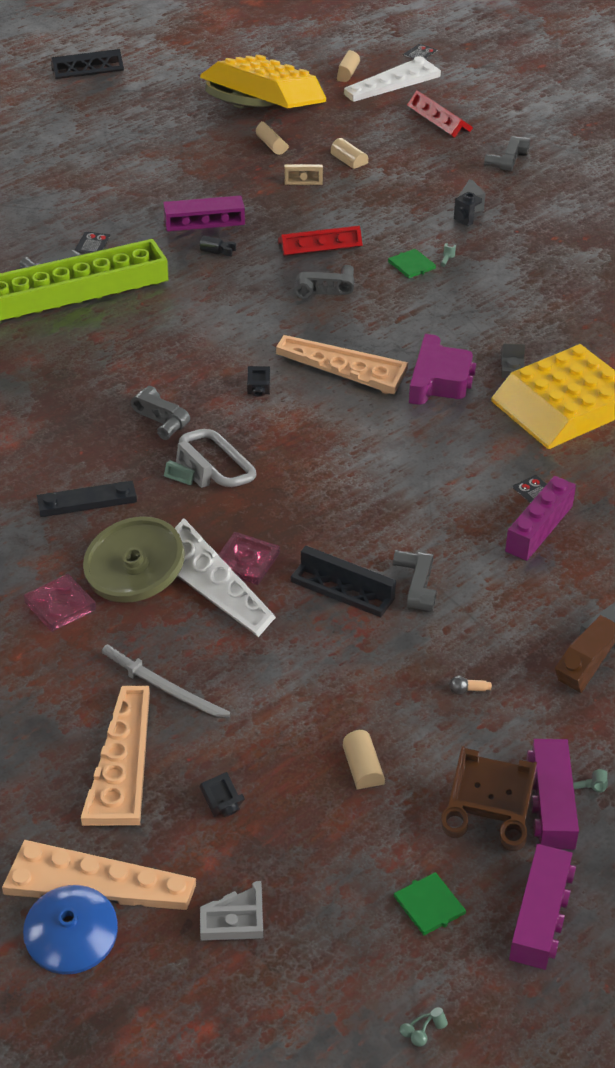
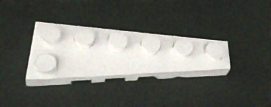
[344,56,441,102]
[175,518,276,637]

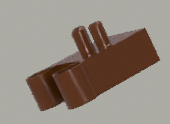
[441,746,537,851]

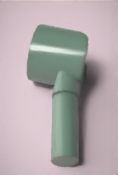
[441,243,456,267]
[573,769,608,792]

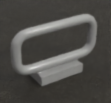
[176,429,256,488]

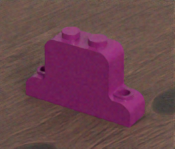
[409,334,477,405]

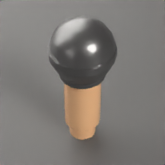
[450,675,492,694]

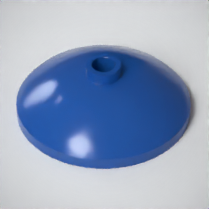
[23,885,118,974]

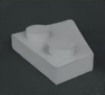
[200,881,263,940]

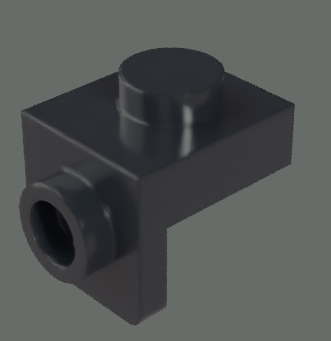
[454,192,482,226]
[247,366,270,396]
[199,772,245,817]

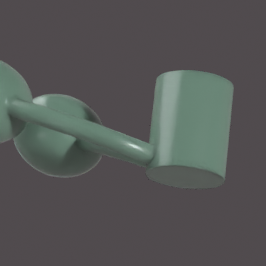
[400,1007,448,1047]

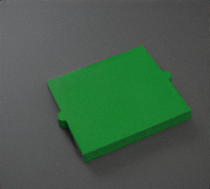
[388,249,436,278]
[394,872,466,936]

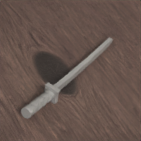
[102,644,230,718]

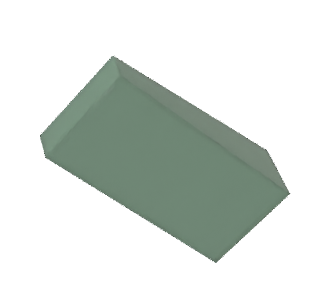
[164,460,195,485]

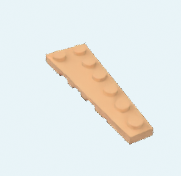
[276,335,408,395]
[81,686,150,826]
[2,840,196,910]

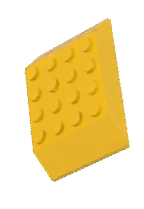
[200,55,327,108]
[491,344,615,449]

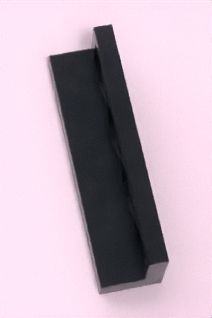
[51,49,124,79]
[291,545,396,617]

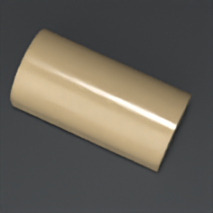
[337,50,360,82]
[256,121,289,155]
[331,138,368,169]
[285,164,323,185]
[343,730,385,789]

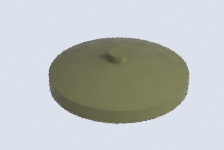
[205,80,274,108]
[83,517,185,603]

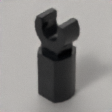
[200,236,236,257]

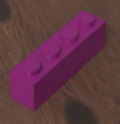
[163,196,245,231]
[505,476,576,561]
[527,739,579,850]
[509,844,576,970]

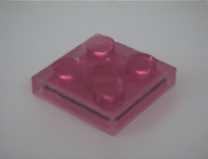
[218,532,280,585]
[24,574,96,632]

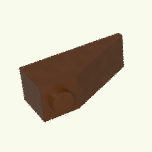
[555,615,615,693]

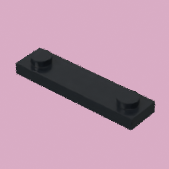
[37,481,137,517]

